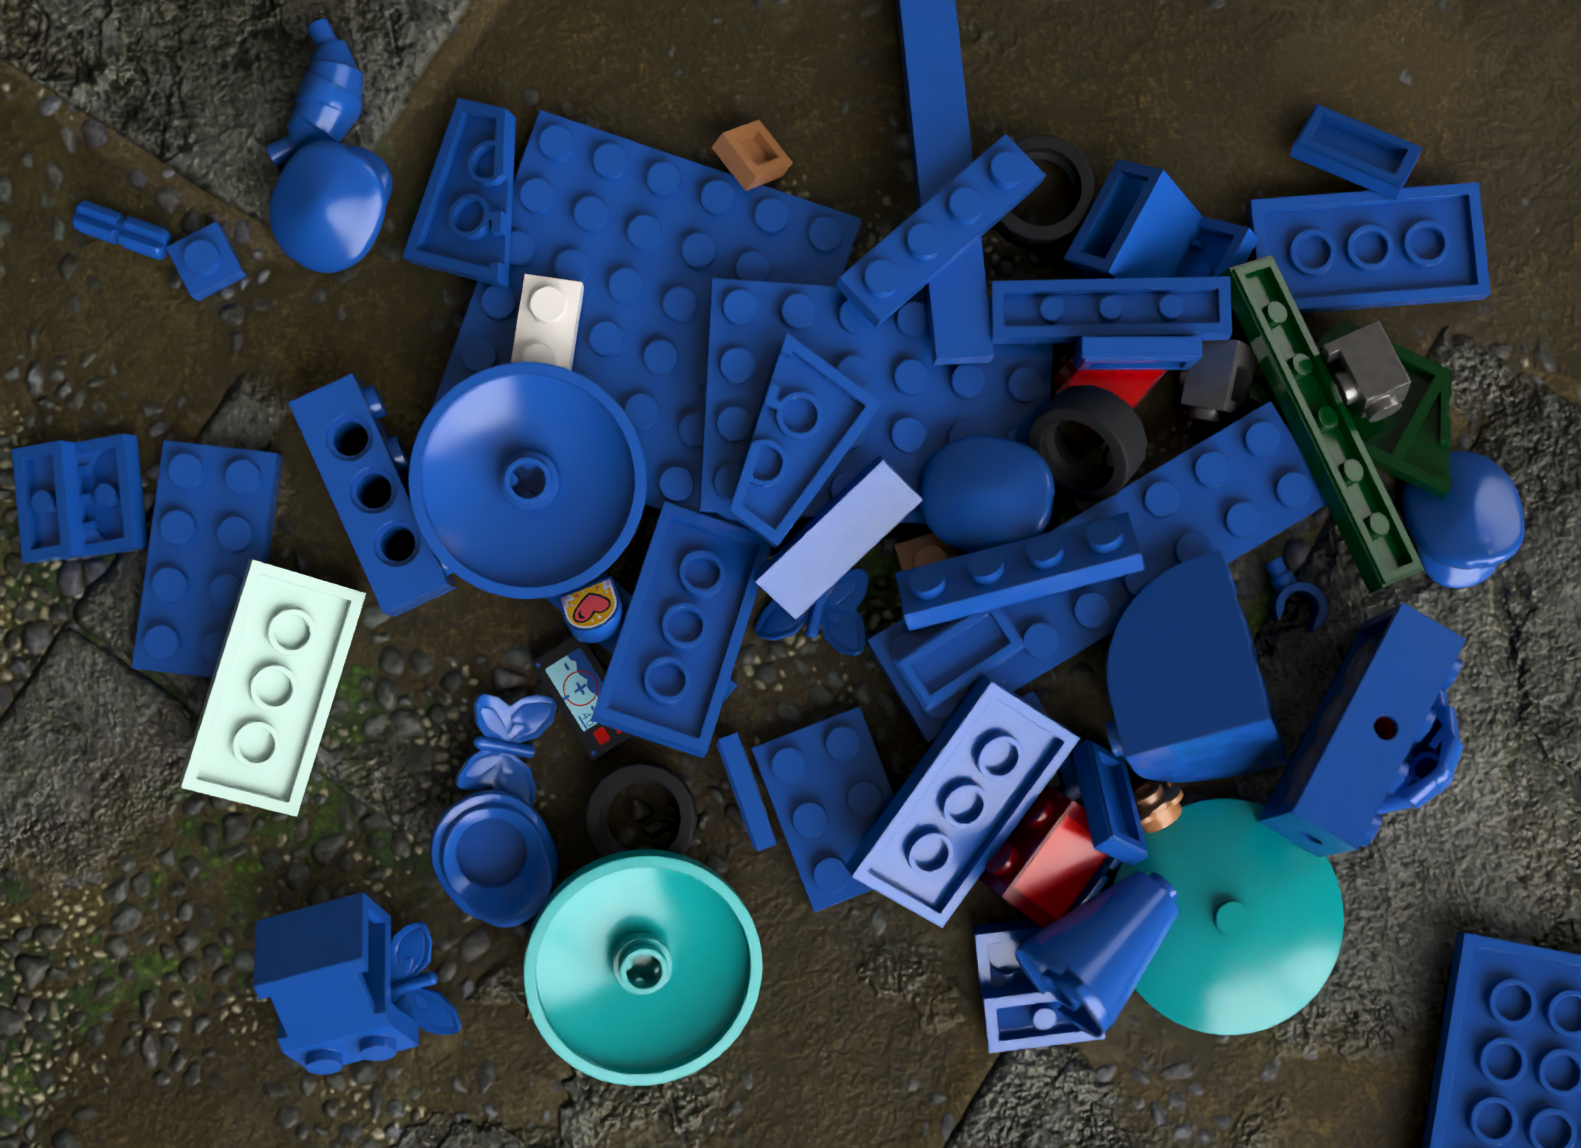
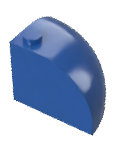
[1106,550,1289,782]

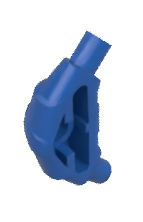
[266,19,363,166]
[1377,690,1464,814]

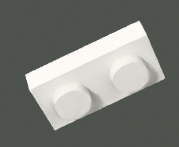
[511,274,584,370]

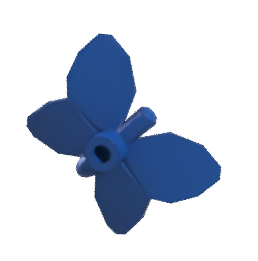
[754,568,869,656]
[455,693,557,807]
[391,921,462,1035]

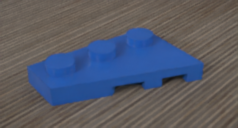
[402,98,516,289]
[728,332,882,548]

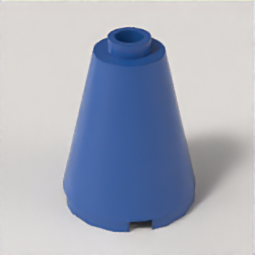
[1015,871,1179,1038]

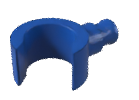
[1264,557,1328,633]

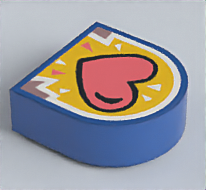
[557,576,625,643]

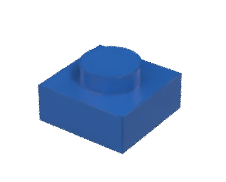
[166,221,248,302]

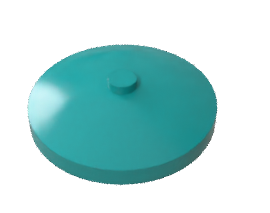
[1109,798,1344,1035]
[523,849,763,1086]

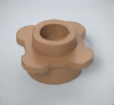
[1133,780,1183,833]

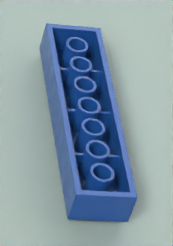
[865,401,1327,742]

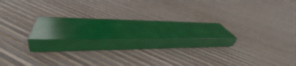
[1219,255,1425,593]

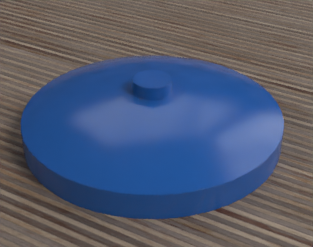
[409,362,647,599]

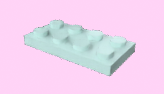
[178,559,366,817]

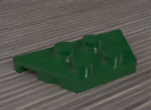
[1247,320,1452,500]

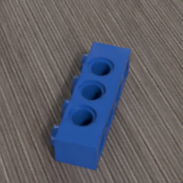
[288,373,457,617]

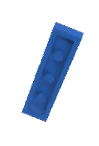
[836,134,1046,328]
[992,276,1232,344]
[895,512,1145,631]

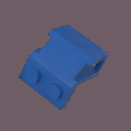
[1064,159,1258,279]
[253,892,419,1075]

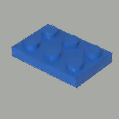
[751,706,895,913]

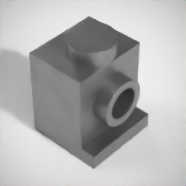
[1321,321,1411,422]
[1179,339,1257,424]

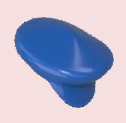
[269,141,393,273]
[919,435,1055,553]
[1402,450,1525,588]
[430,790,559,927]

